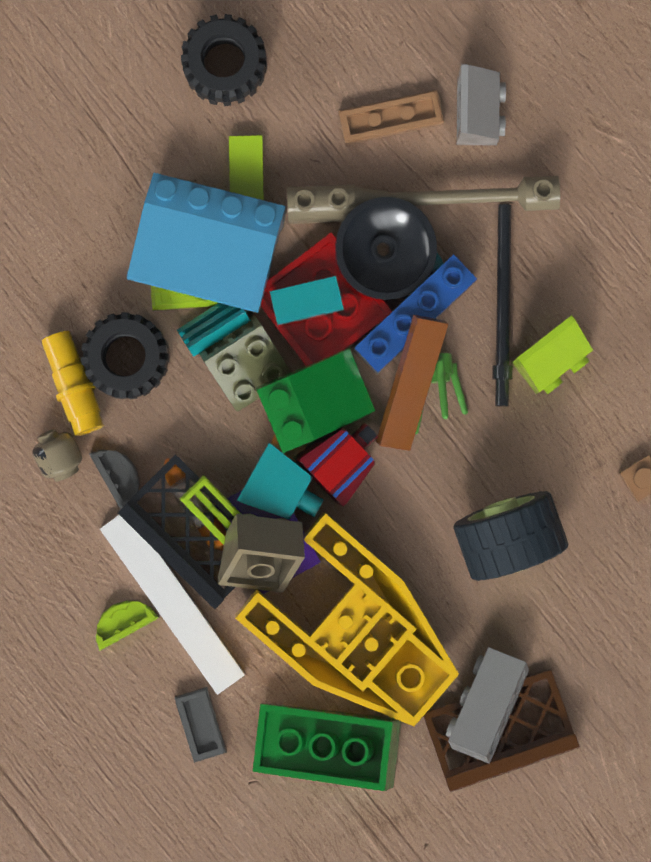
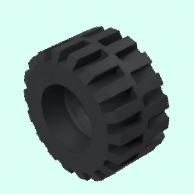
[181,14,267,106]
[81,312,170,400]

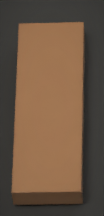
[338,90,444,145]

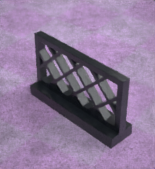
[117,454,235,609]

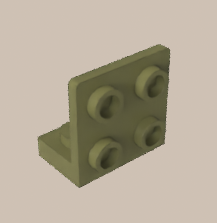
[199,311,291,411]

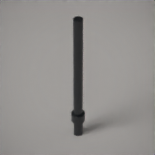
[492,204,513,407]

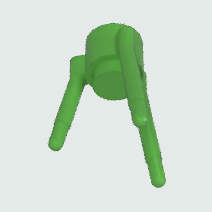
[415,353,468,434]

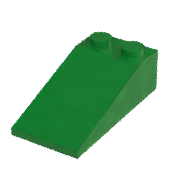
[252,703,401,791]

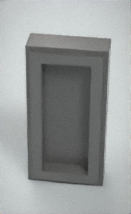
[174,687,227,763]

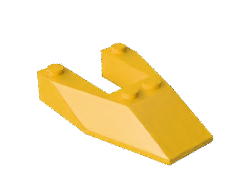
[235,512,459,727]

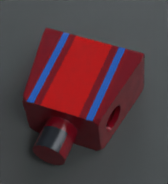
[293,423,378,507]

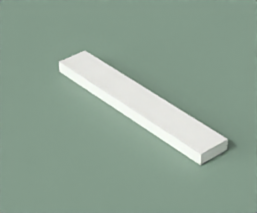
[100,515,245,695]

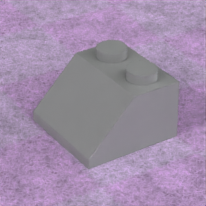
[456,64,506,146]

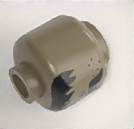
[32,429,82,482]

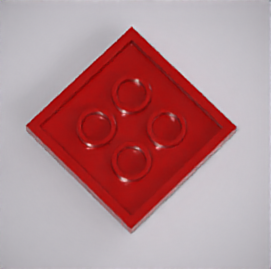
[260,233,392,366]

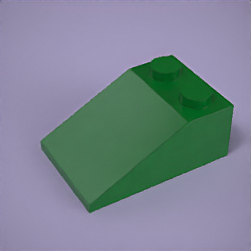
[255,348,375,453]

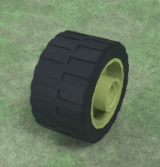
[453,491,569,581]

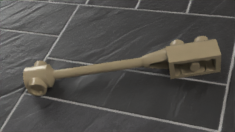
[287,176,560,224]

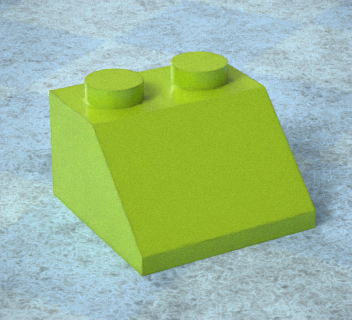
[512,315,593,394]

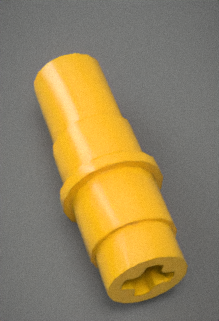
[41,331,104,436]

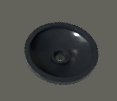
[335,197,437,300]

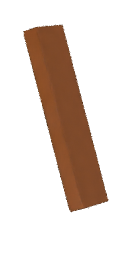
[376,315,448,451]

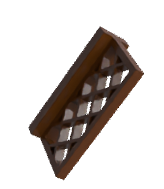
[424,670,580,793]

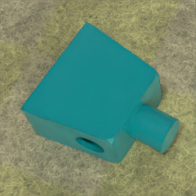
[237,443,324,519]

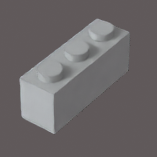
[446,647,529,764]

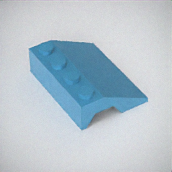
[127,173,285,313]

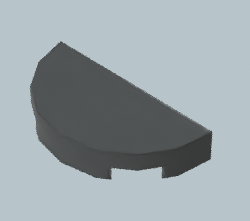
[89,450,140,508]

